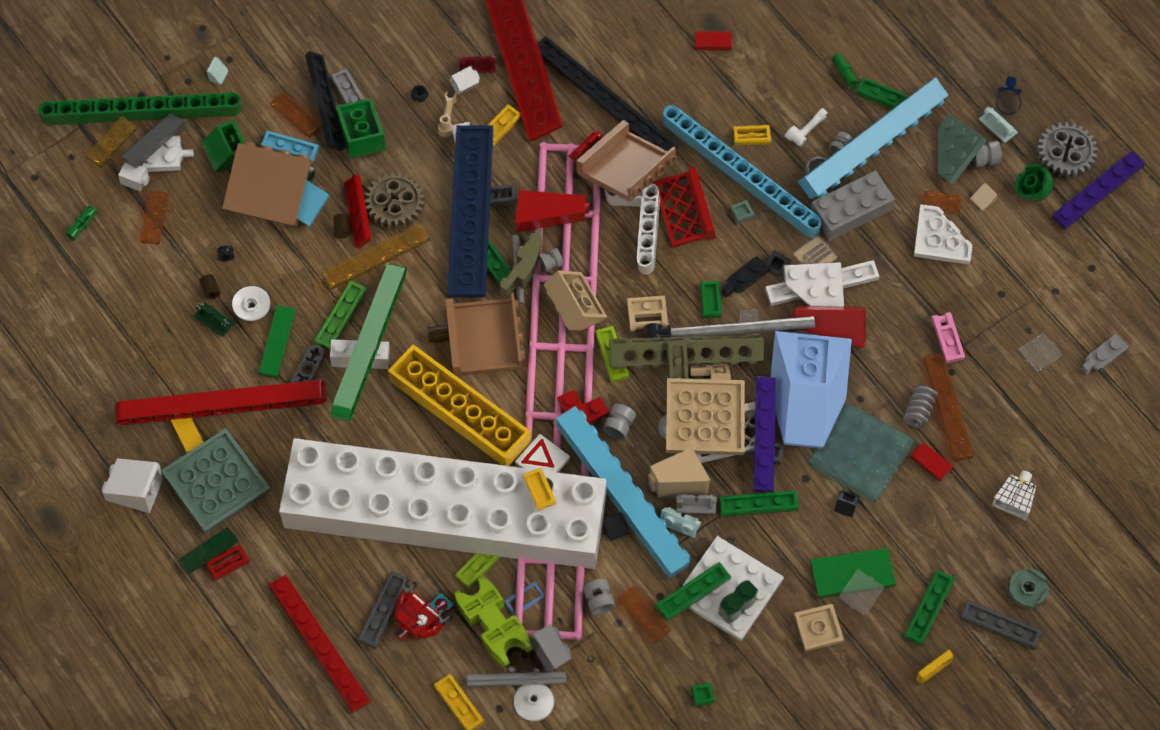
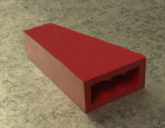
[515,190,590,232]
[792,306,866,348]

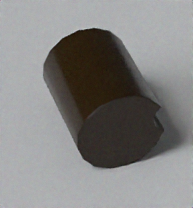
[333,214,350,238]
[199,274,221,300]
[428,325,449,343]

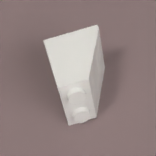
[102,458,163,513]

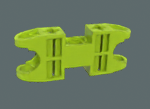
[453,576,533,667]

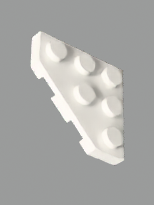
[914,204,972,265]
[784,262,844,306]

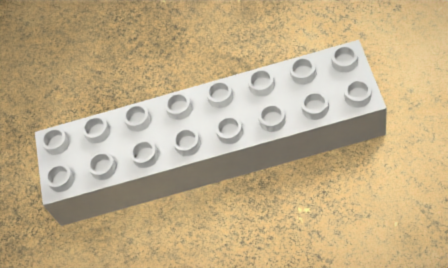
[279,438,607,569]

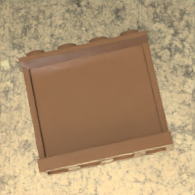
[577,120,676,202]
[222,141,313,227]
[445,293,525,375]

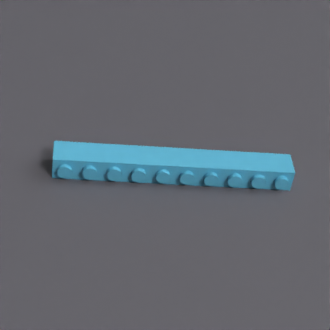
[798,78,948,199]
[555,406,690,579]

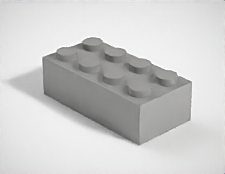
[810,171,895,241]

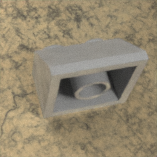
[529,624,572,672]

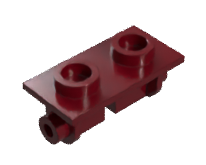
[459,54,496,73]

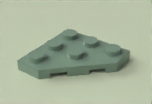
[938,114,987,185]

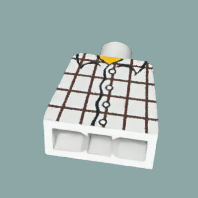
[992,471,1036,521]

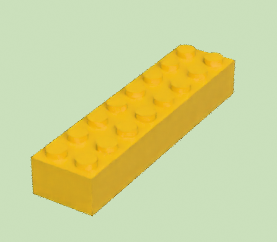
[388,345,532,466]

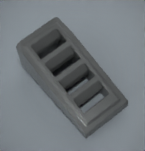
[490,184,519,206]

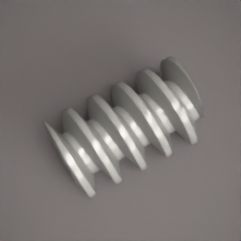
[903,385,938,428]

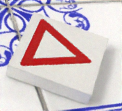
[515,434,570,473]

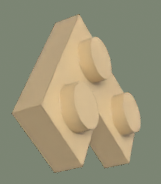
[689,363,731,380]

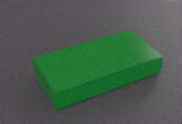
[700,281,722,318]

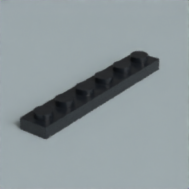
[305,51,346,151]

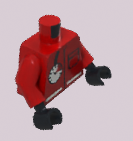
[393,578,453,642]

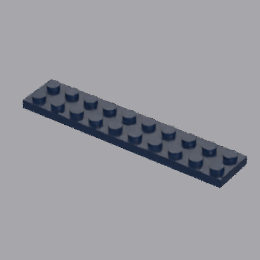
[447,125,494,297]

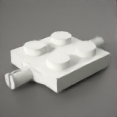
[142,136,194,172]

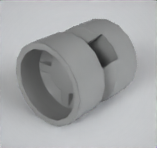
[972,141,1002,168]
[602,403,636,440]
[583,579,616,615]

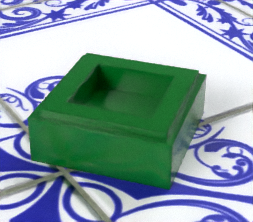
[691,683,715,707]

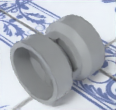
[829,132,853,154]
[539,248,564,272]

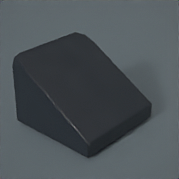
[766,250,792,276]
[834,490,860,517]
[603,513,629,541]

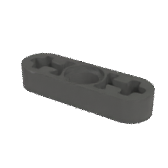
[291,345,324,383]

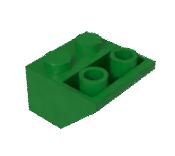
[202,120,244,173]

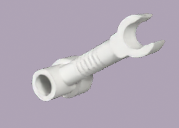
[785,108,828,147]

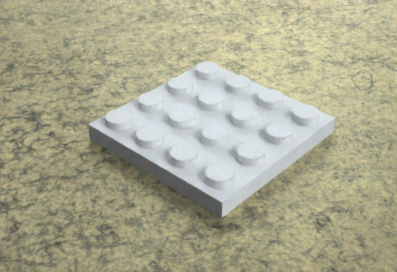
[683,536,784,641]

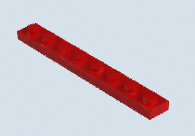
[269,574,370,713]

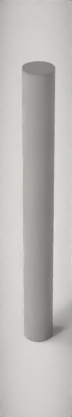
[512,235,525,305]

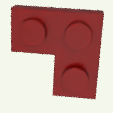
[557,389,609,425]

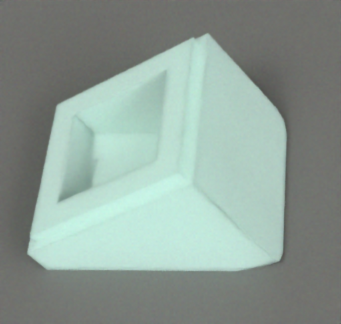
[207,57,228,84]

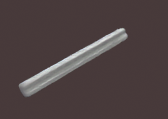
[467,672,566,687]

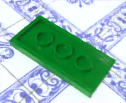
[810,548,896,598]

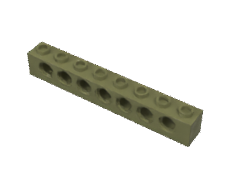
[609,334,764,369]

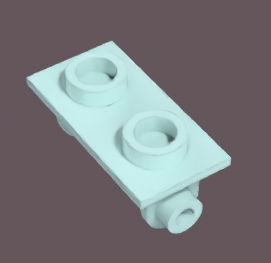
[979,107,1018,143]
[660,507,701,538]

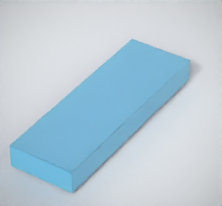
[260,131,319,163]

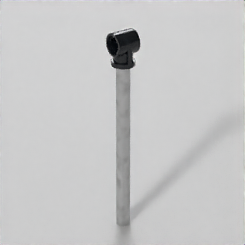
[643,316,815,338]

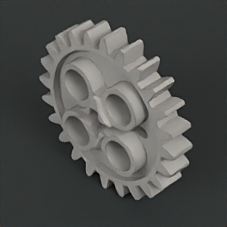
[1037,122,1098,178]

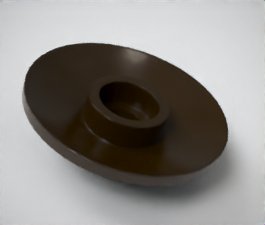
[506,647,544,673]

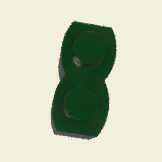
[718,580,758,623]

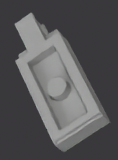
[1081,334,1129,375]

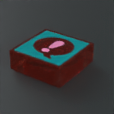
[428,592,455,616]

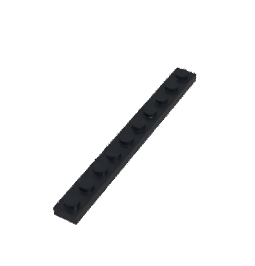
[538,36,679,152]

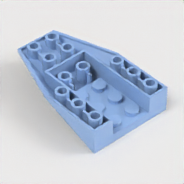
[771,331,852,449]

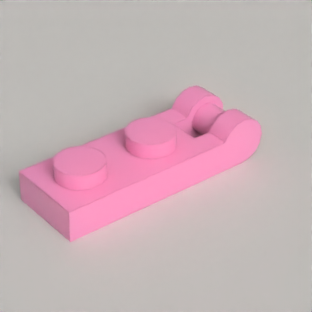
[931,312,965,364]

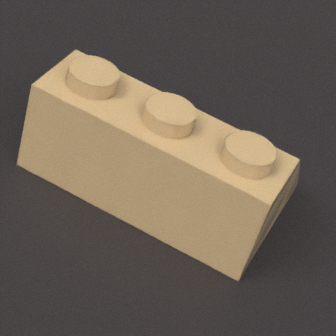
[543,271,607,331]

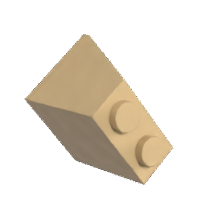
[647,447,710,498]

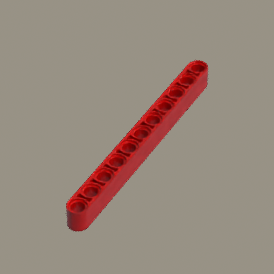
[114,380,327,425]

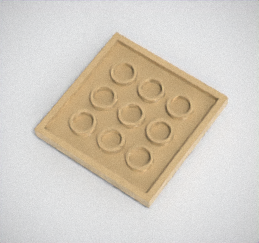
[666,378,745,455]

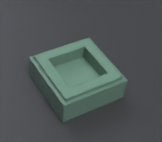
[730,200,755,224]

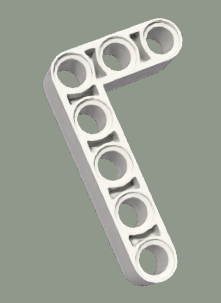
[605,184,660,275]

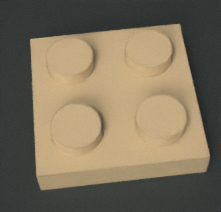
[794,604,844,652]

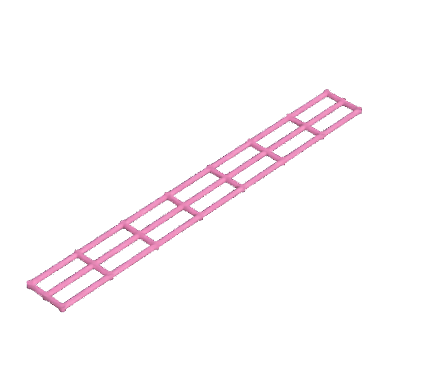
[515,142,601,641]

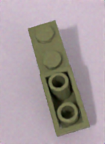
[499,228,542,299]

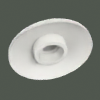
[232,286,270,321]
[514,684,554,721]

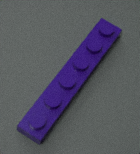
[1052,151,1145,230]
[753,377,776,492]

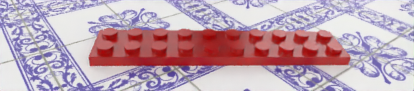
[485,0,564,142]

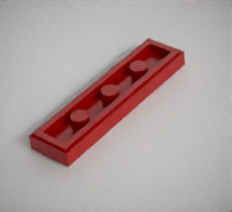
[344,174,371,248]

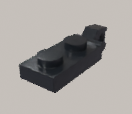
[722,256,769,298]

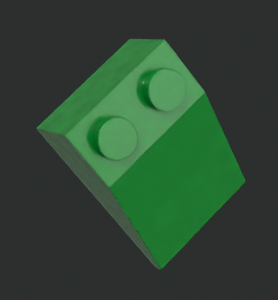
[336,98,386,159]

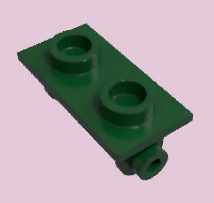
[193,303,235,337]

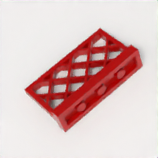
[654,166,716,248]

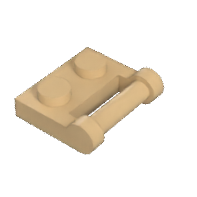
[627,296,668,332]

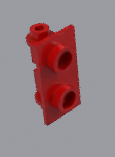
[568,131,603,163]

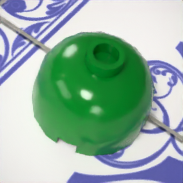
[1015,164,1053,202]

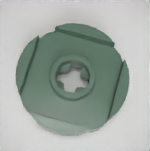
[1008,569,1049,609]

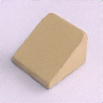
[970,183,998,212]

